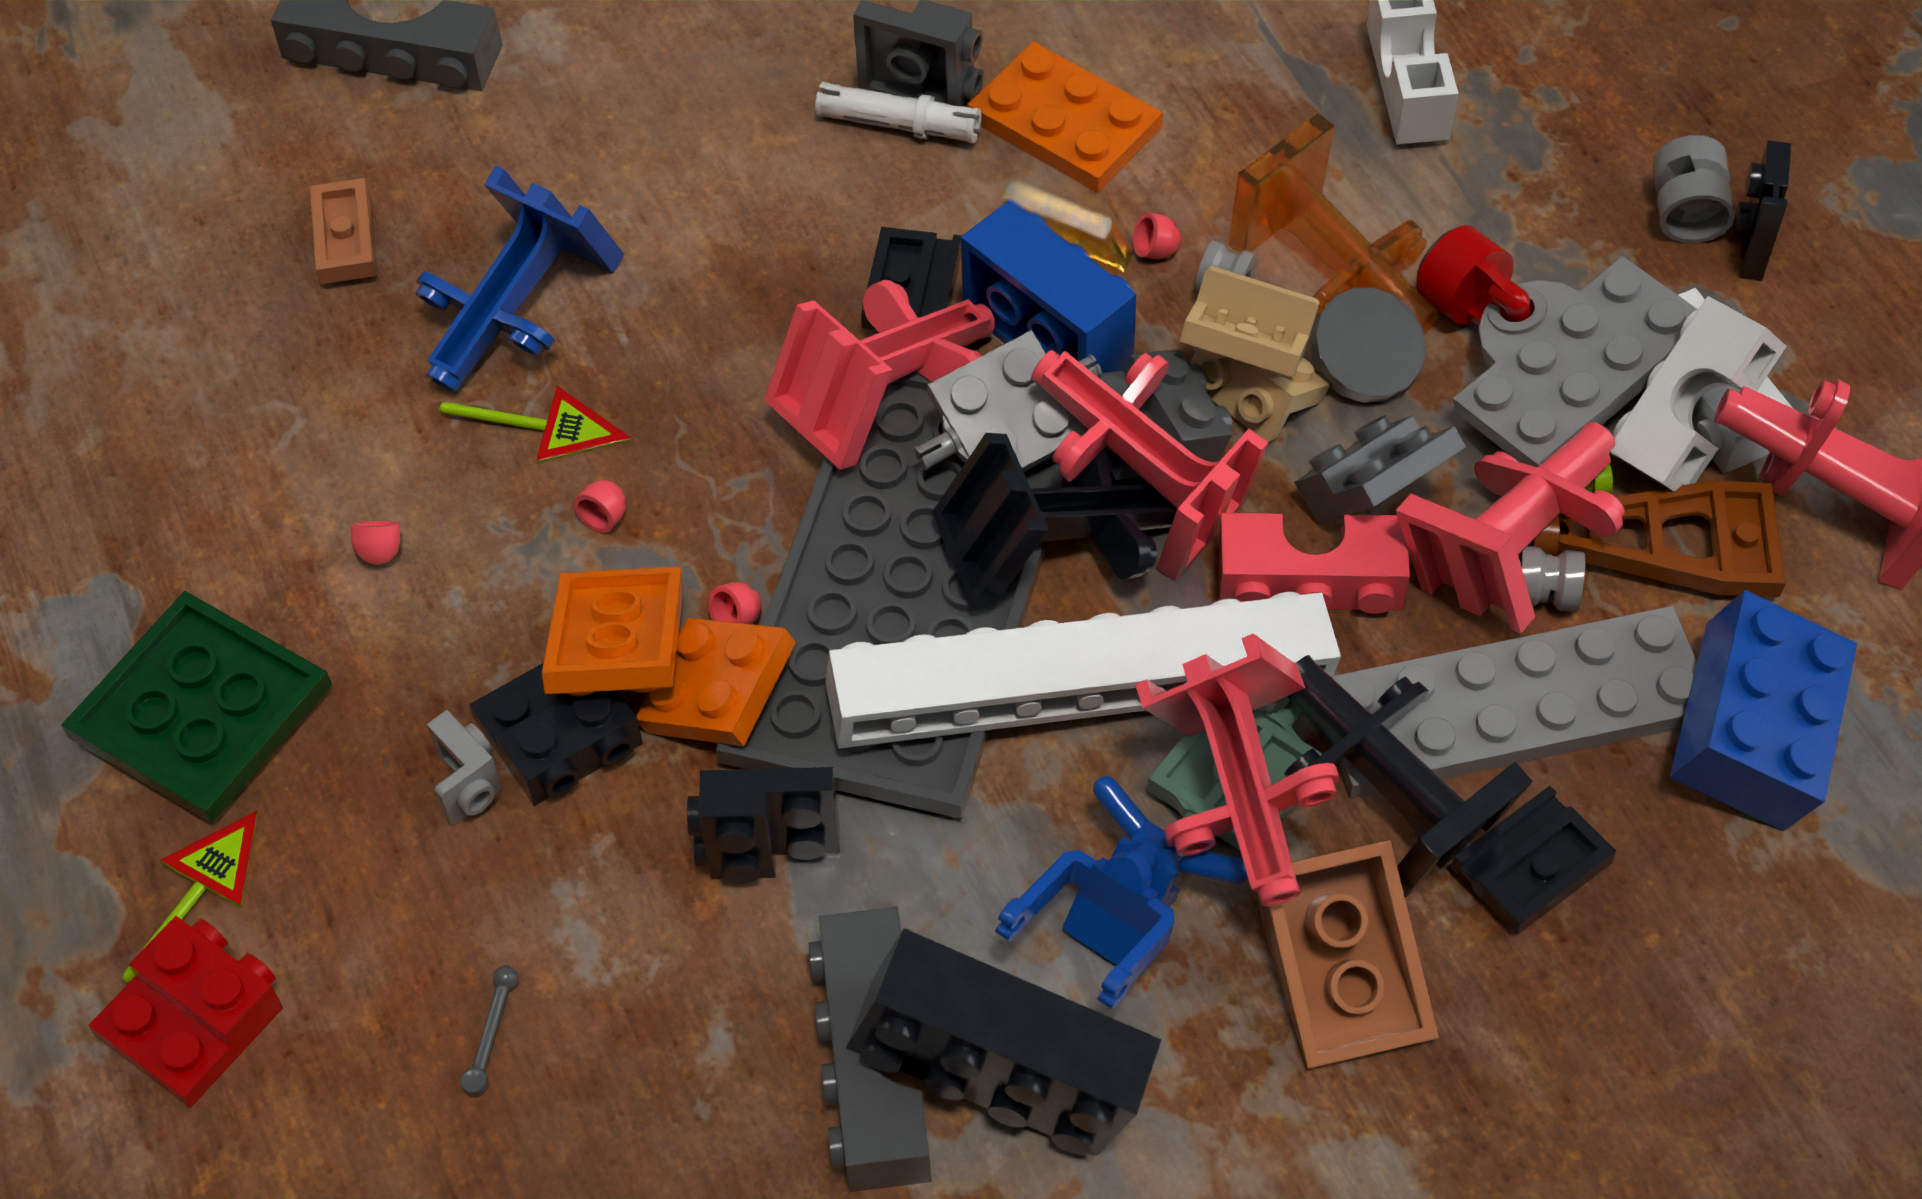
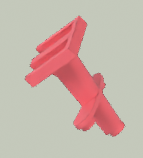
[764,280,995,470]
[1031,350,1269,582]
[1714,378,1922,590]
[1396,422,1625,634]
[1135,633,1340,907]

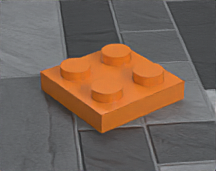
[636,618,796,746]

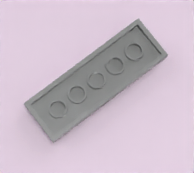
[1331,606,1697,799]

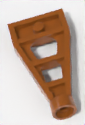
[1527,481,1786,597]

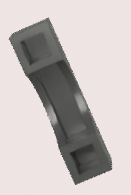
[271,0,503,91]
[808,906,932,1192]

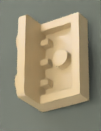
[1179,266,1319,378]
[1190,352,1330,442]

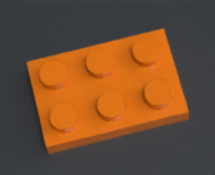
[967,41,1163,193]
[542,566,684,696]

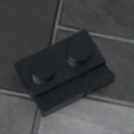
[1733,140,1791,281]
[861,227,961,330]
[1451,786,1616,935]

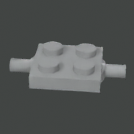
[914,330,1103,472]

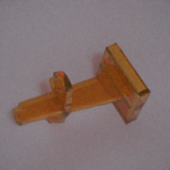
[1228,113,1439,335]

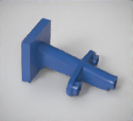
[415,165,624,393]

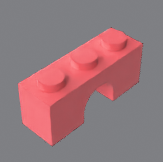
[1218,513,1410,614]

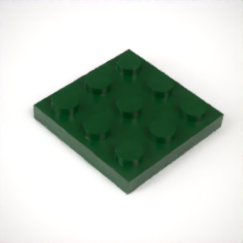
[61,591,332,824]

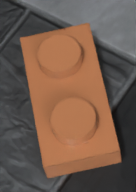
[310,178,377,284]

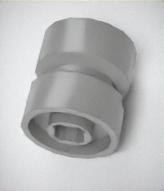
[1652,135,1735,243]

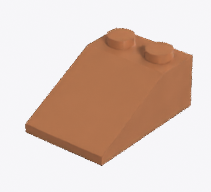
[1255,840,1439,1069]

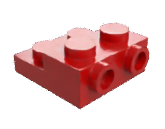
[88,916,283,1108]

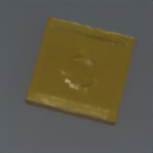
[1002,180,1133,272]

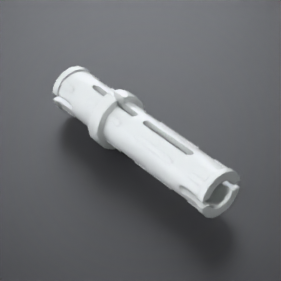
[815,82,982,143]

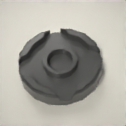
[1309,287,1426,403]

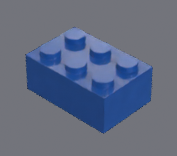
[961,199,1137,373]
[1669,590,1857,831]

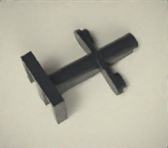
[932,433,1177,608]
[1284,655,1533,898]

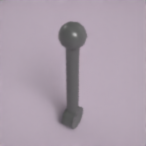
[460,965,519,1097]

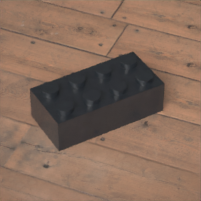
[846,928,1161,1156]

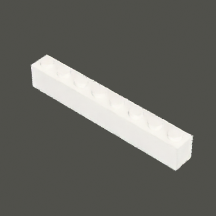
[826,592,1341,749]

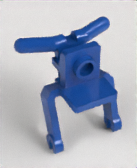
[995,776,1248,1009]

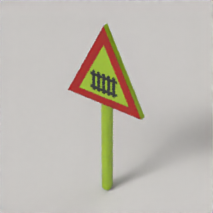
[439,386,632,464]
[123,810,258,983]

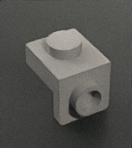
[427,710,503,825]

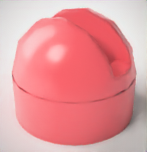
[1133,212,1181,260]
[573,480,626,533]
[351,521,400,565]
[708,582,762,624]

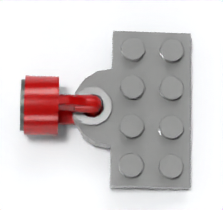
[1416,225,1697,467]

